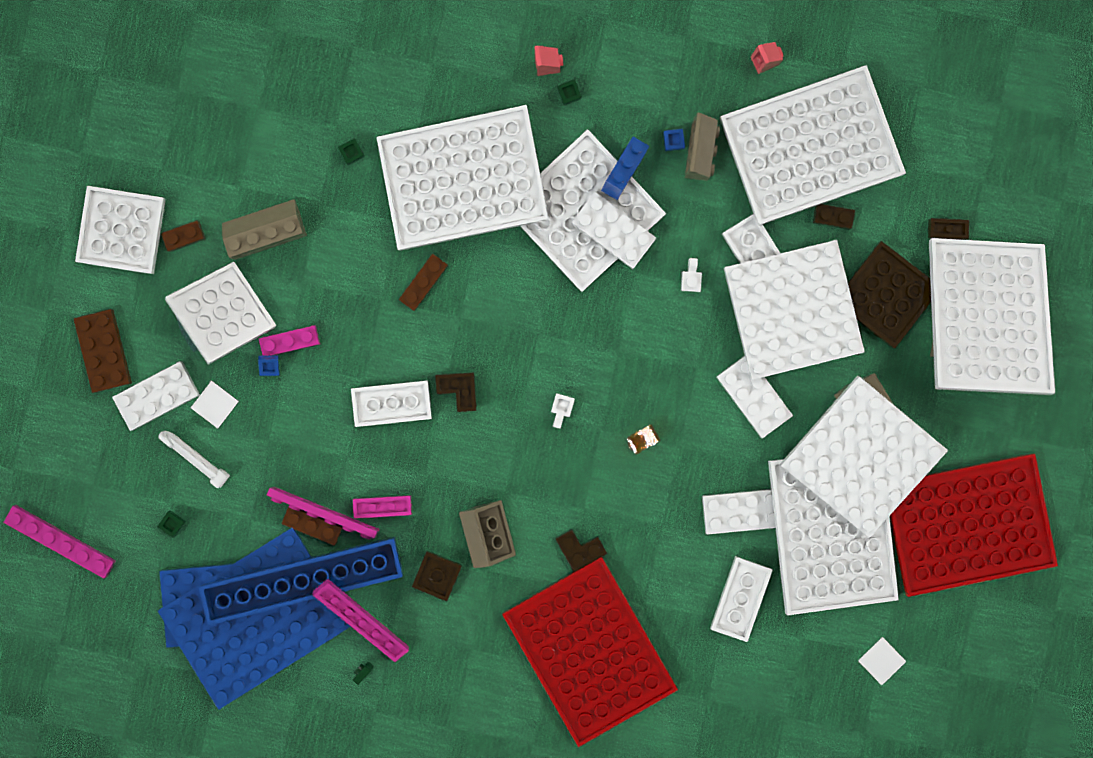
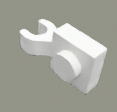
[681,258,702,292]
[551,393,575,429]

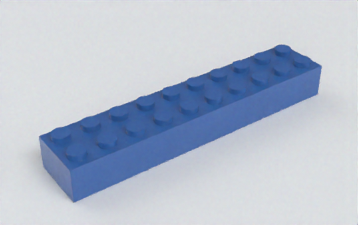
[199,537,403,625]

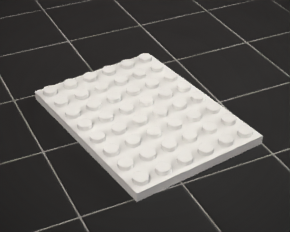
[720,65,906,226]
[377,105,549,251]
[929,238,1055,395]
[768,459,899,615]

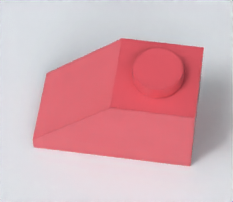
[751,42,783,74]
[535,46,563,76]

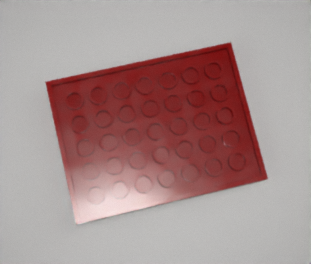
[890,453,1058,597]
[502,556,678,747]

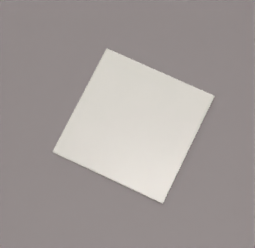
[191,381,239,428]
[858,637,906,685]

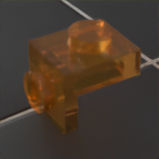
[627,424,661,455]

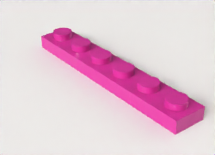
[267,487,380,539]
[3,505,116,578]
[313,579,409,662]

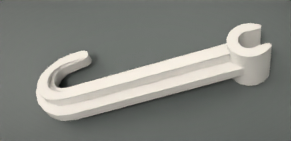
[158,431,230,488]

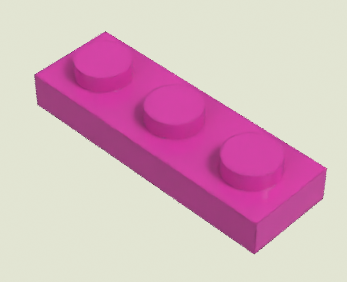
[259,325,320,355]
[353,495,412,518]

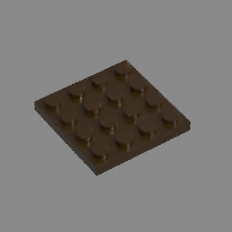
[848,241,931,348]

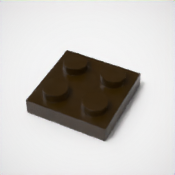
[412,551,462,601]

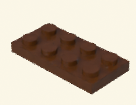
[73,309,132,393]

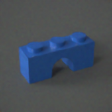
[601,137,649,200]

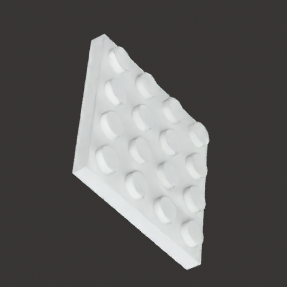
[75,186,166,274]
[165,262,277,365]

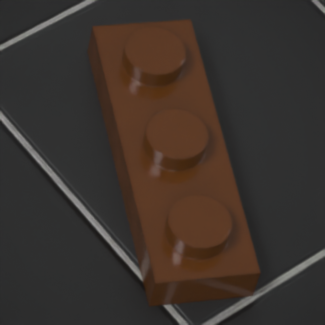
[399,253,448,311]
[281,506,342,546]

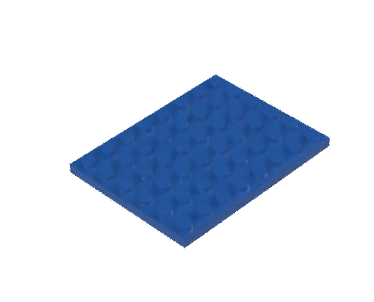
[158,528,351,710]

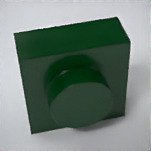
[557,79,582,105]
[338,138,365,165]
[157,510,186,538]
[353,661,374,685]

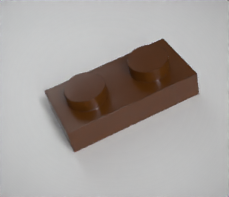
[161,220,206,252]

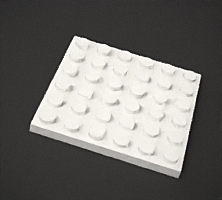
[520,129,666,292]
[724,240,864,380]
[780,375,948,538]

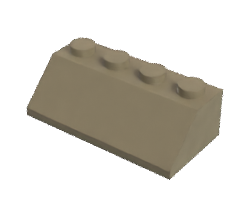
[222,199,307,260]

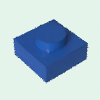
[663,129,685,151]
[258,355,280,376]

